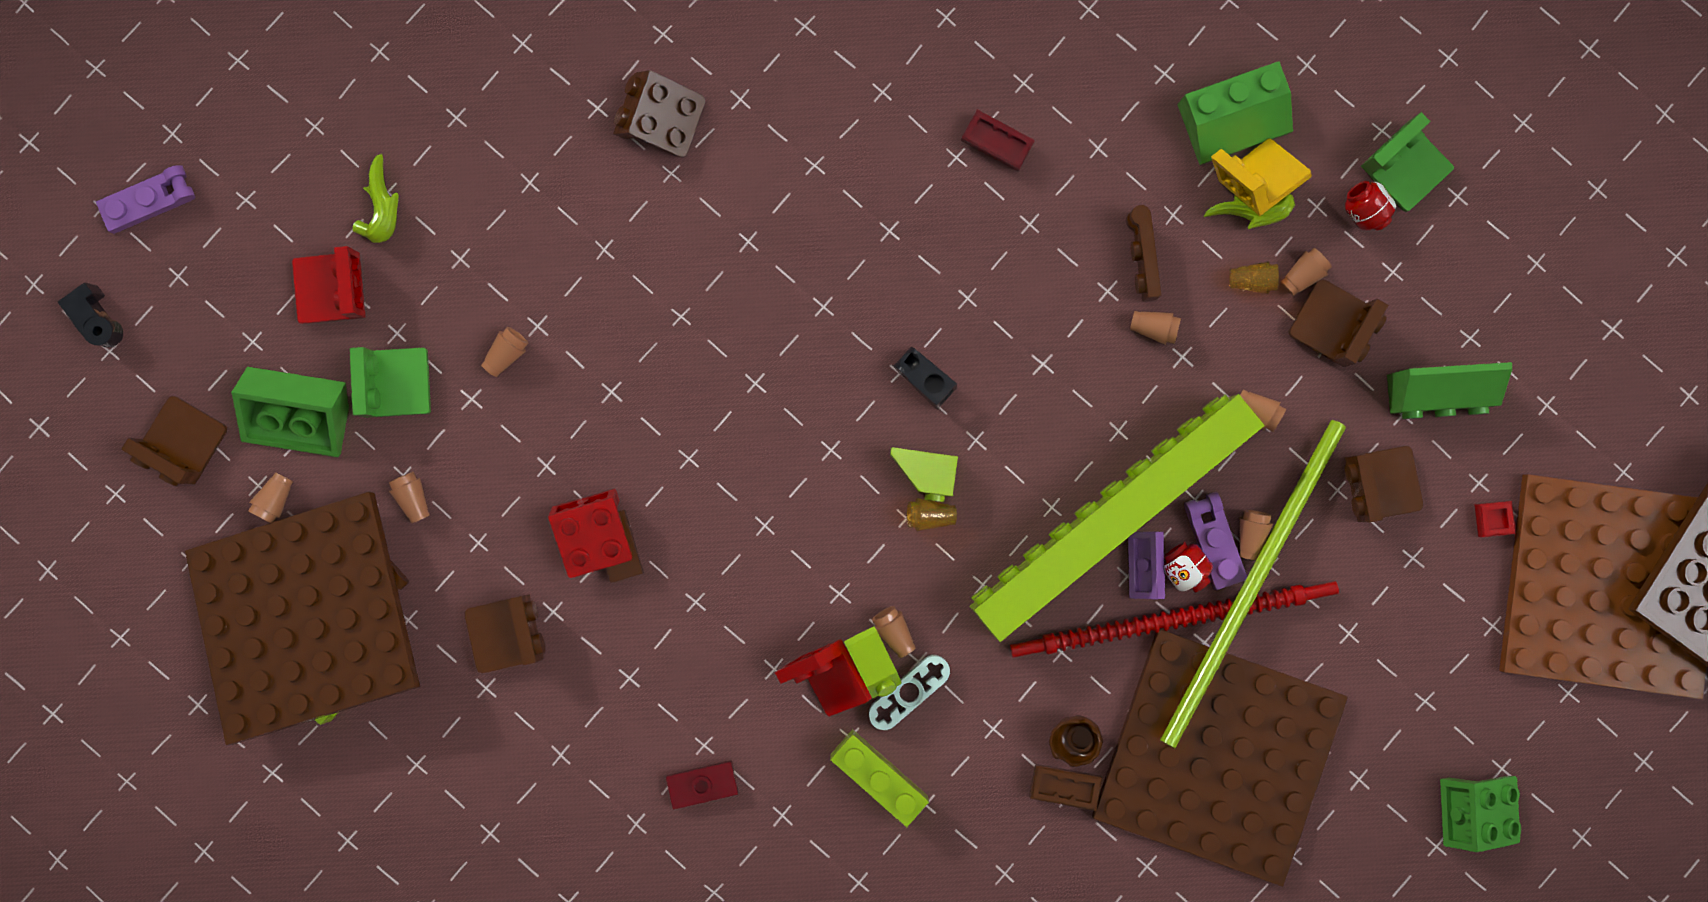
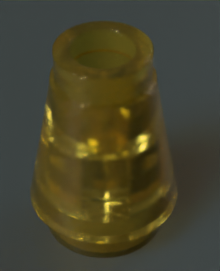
[1229,261,1279,294]
[906,498,957,531]

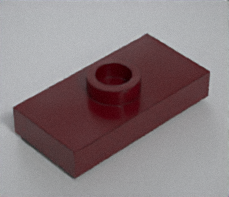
[961,109,1035,171]
[666,760,739,810]

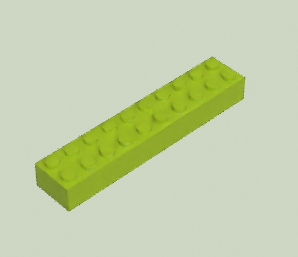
[969,394,1265,642]

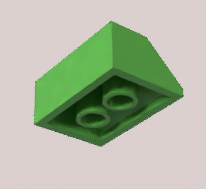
[1177,61,1293,165]
[1387,362,1512,419]
[232,367,349,457]

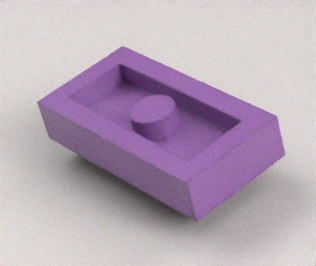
[1128,532,1165,599]

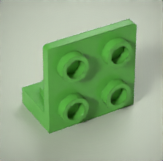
[1361,112,1454,212]
[350,347,431,418]
[1440,776,1521,852]

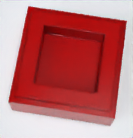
[1474,501,1516,537]

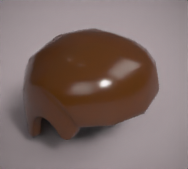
[1049,715,1103,767]

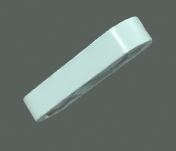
[869,655,950,730]

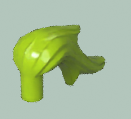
[353,154,399,243]
[1204,194,1295,229]

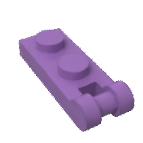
[96,165,195,234]
[1184,492,1247,590]

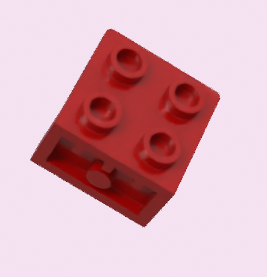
[292,246,366,324]
[548,488,633,578]
[775,639,872,717]

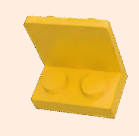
[1211,138,1312,216]

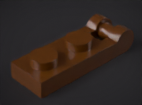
[1126,205,1162,302]

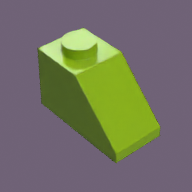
[890,447,958,502]
[844,626,902,699]

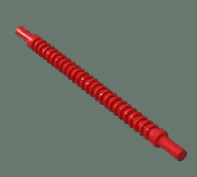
[1010,581,1339,658]

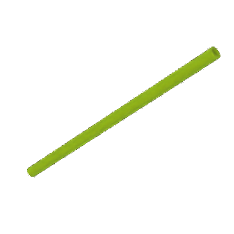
[1160,420,1346,749]

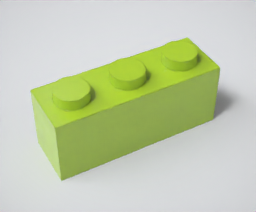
[830,729,929,827]

